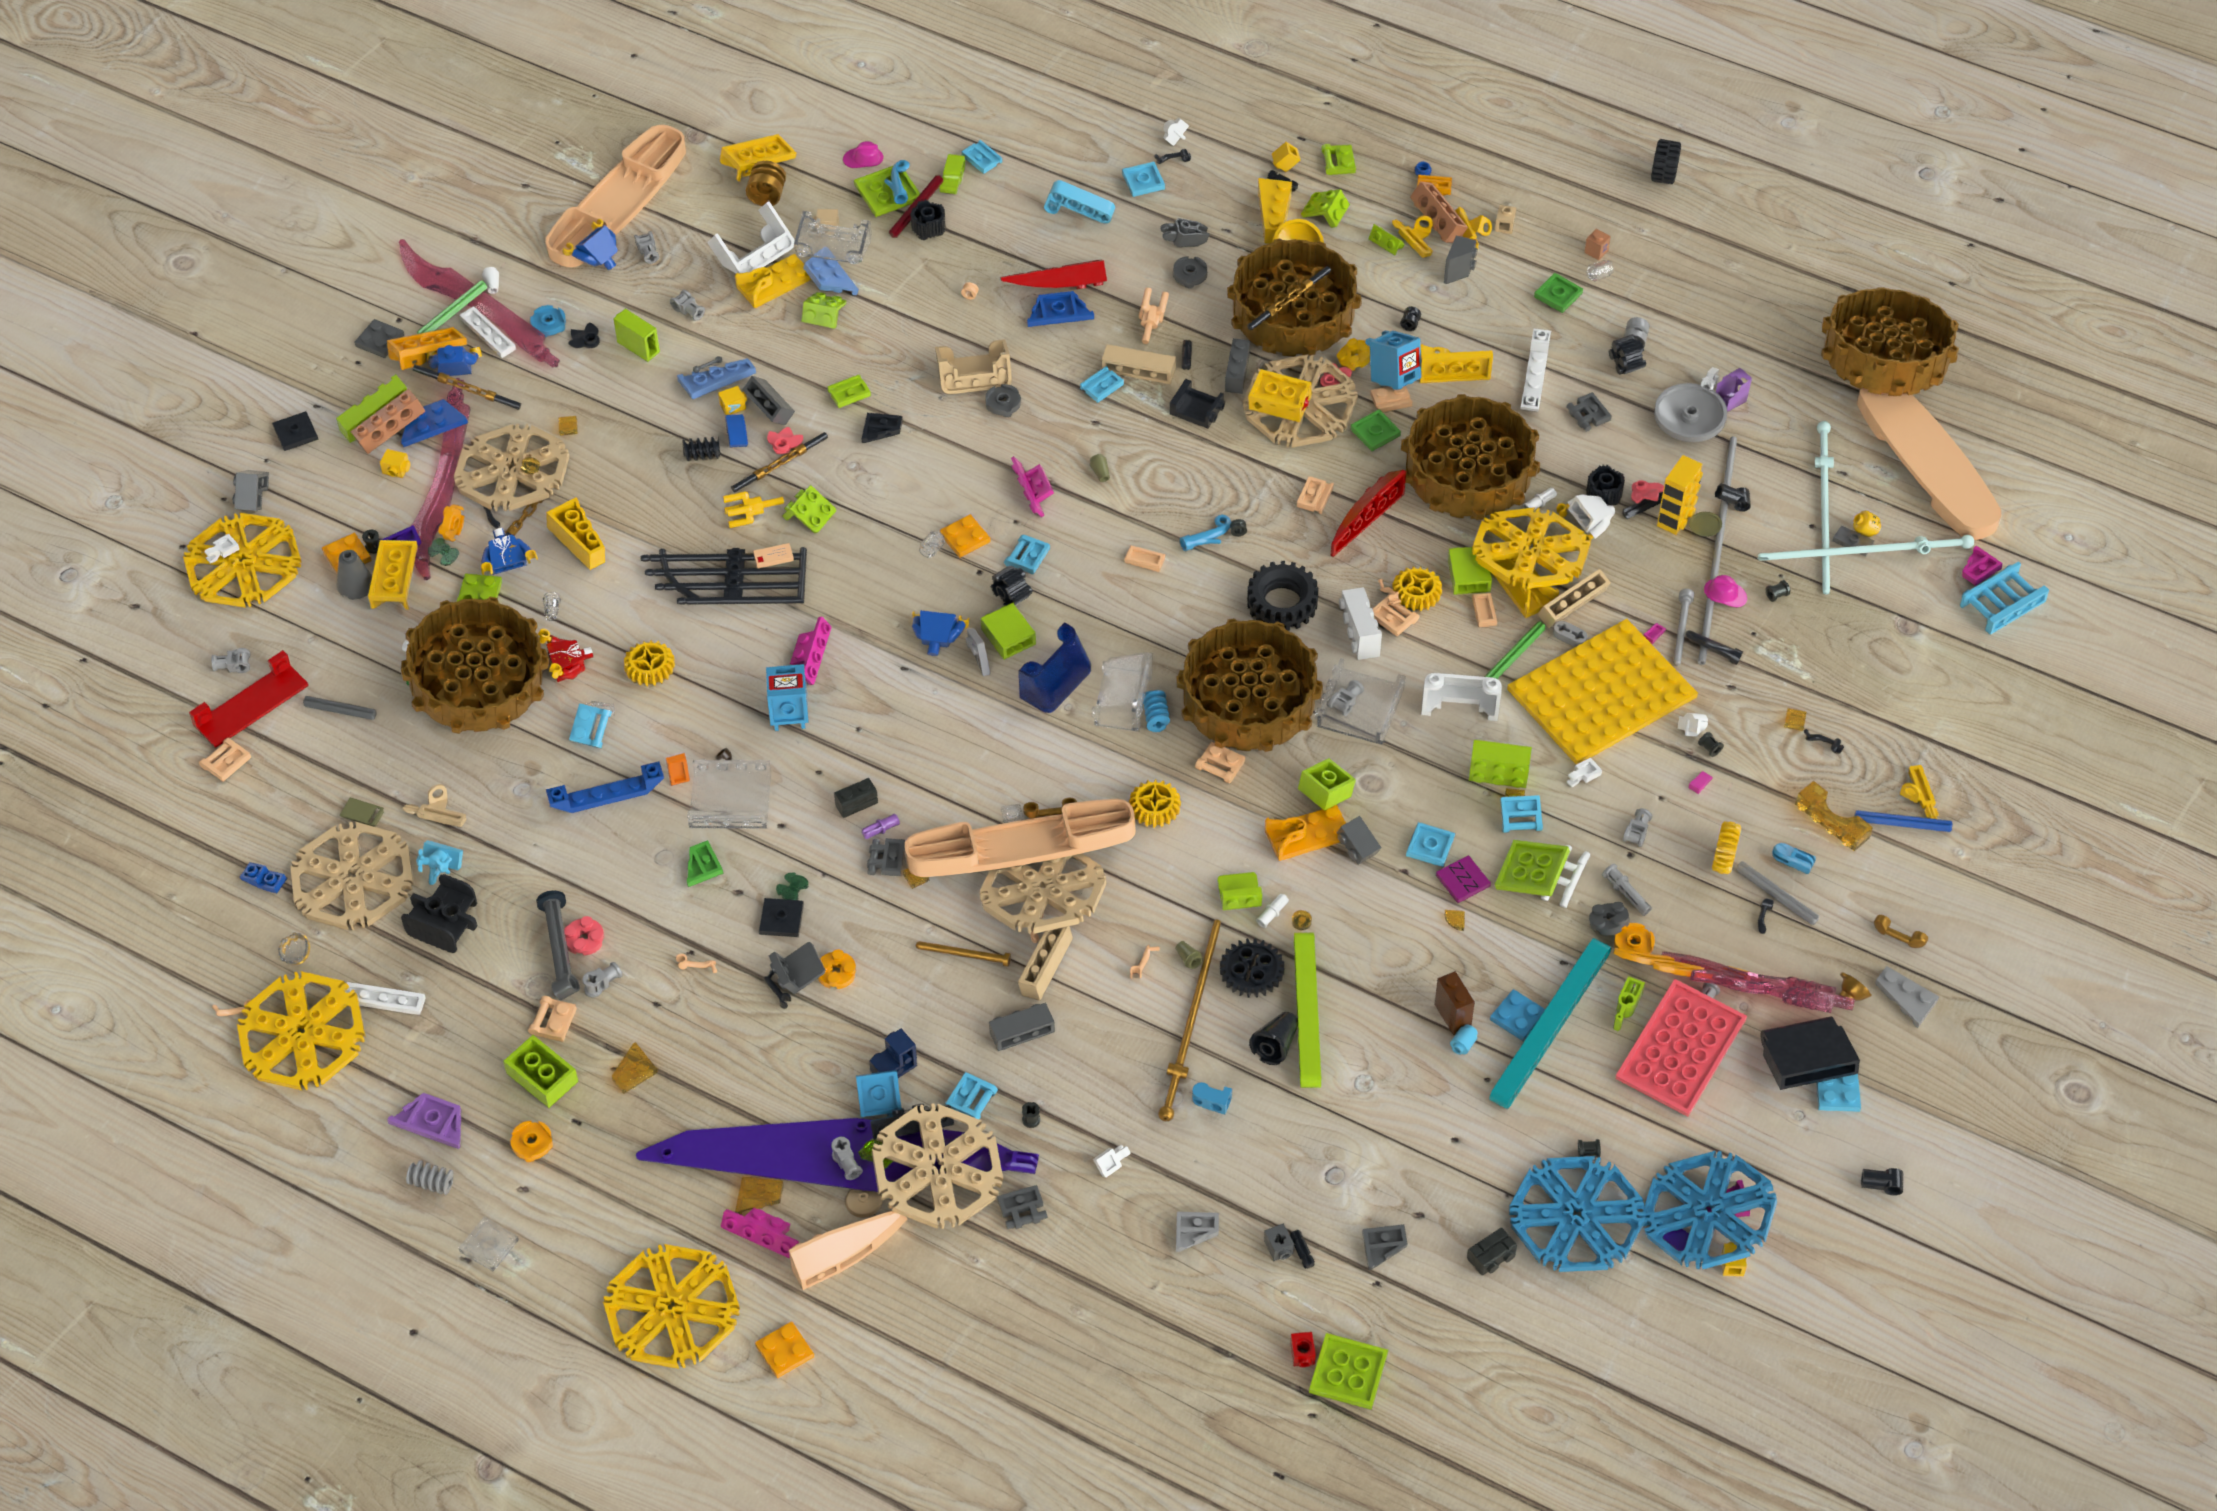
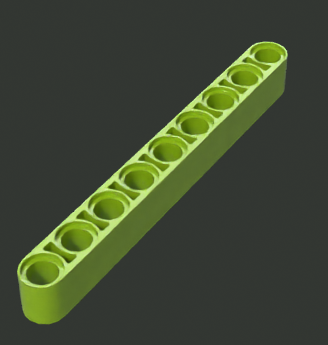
[1294,932,1321,1088]

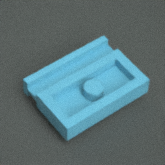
[962,140,1002,174]
[1080,366,1124,403]

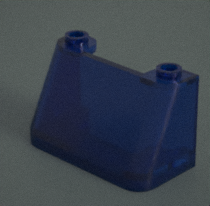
[1018,622,1091,713]

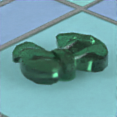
[428,538,459,566]
[776,872,809,900]

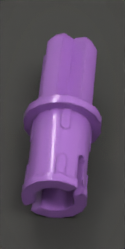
[862,813,900,839]

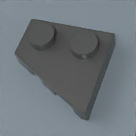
[1362,1224,1408,1270]

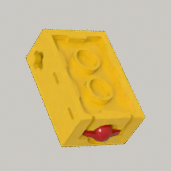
[1248,369,1312,422]

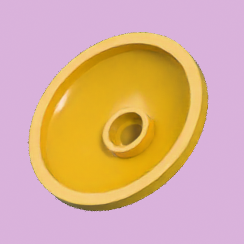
[1272,219,1324,243]

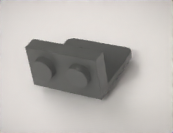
[769,942,826,994]

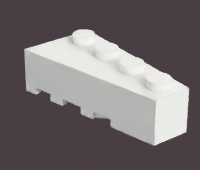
[1339,587,1382,660]

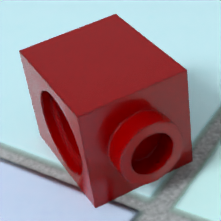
[1290,1332,1316,1368]

